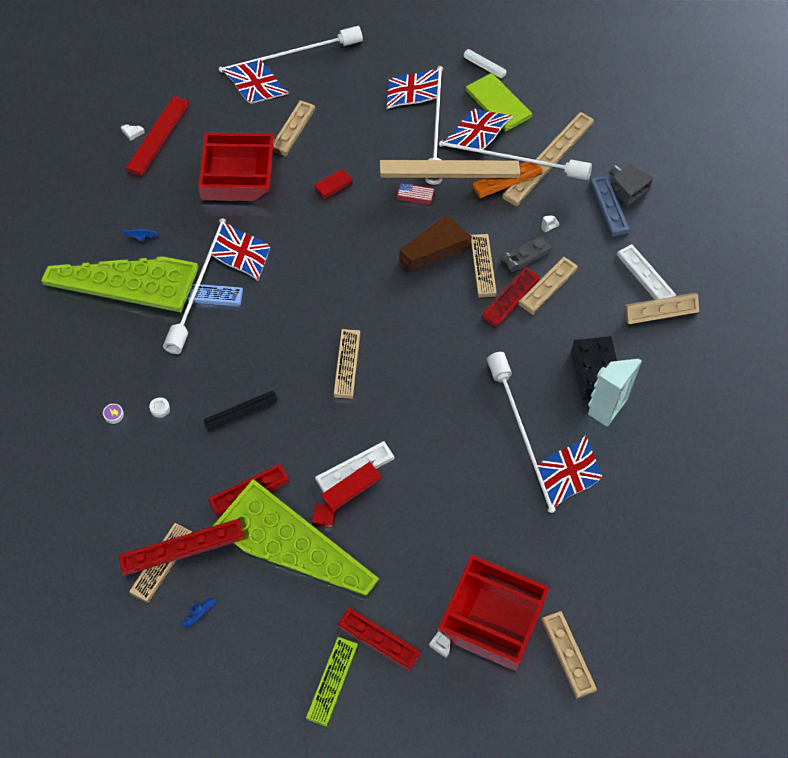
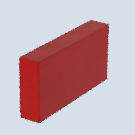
[314,169,353,200]

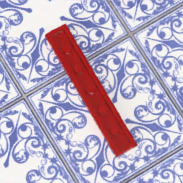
[126,96,189,177]
[119,519,245,576]

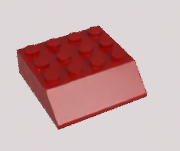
[198,132,274,201]
[438,554,550,672]

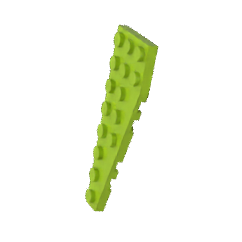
[41,257,199,312]
[213,479,379,597]

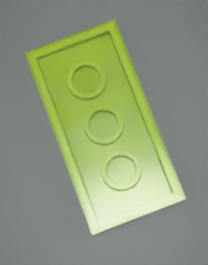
[465,73,533,132]

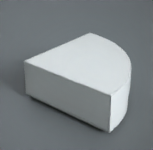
[121,125,145,141]
[541,215,559,232]
[429,631,451,658]

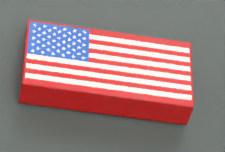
[397,183,434,205]

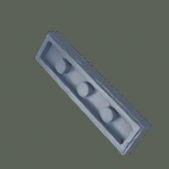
[590,176,629,237]

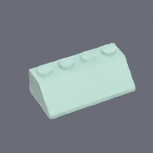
[588,359,642,427]

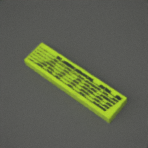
[306,637,358,727]

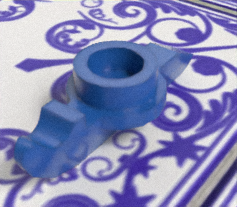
[123,228,159,241]
[181,598,216,627]

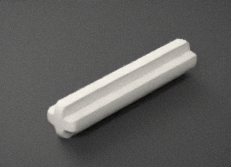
[464,49,506,78]

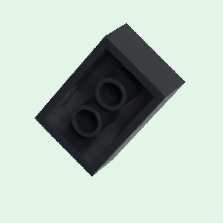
[571,336,617,400]

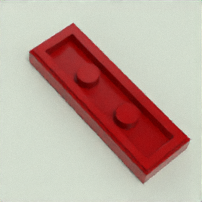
[321,461,382,512]

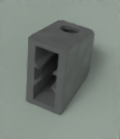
[609,165,653,206]

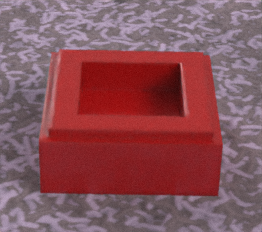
[312,504,335,527]

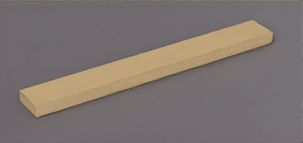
[502,112,594,207]
[380,160,520,178]

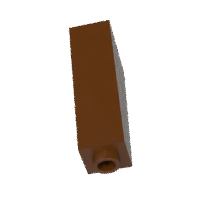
[399,215,472,271]

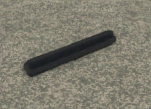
[203,391,277,429]

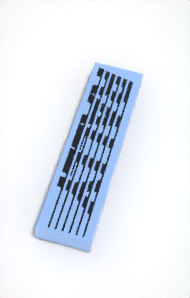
[186,284,243,307]

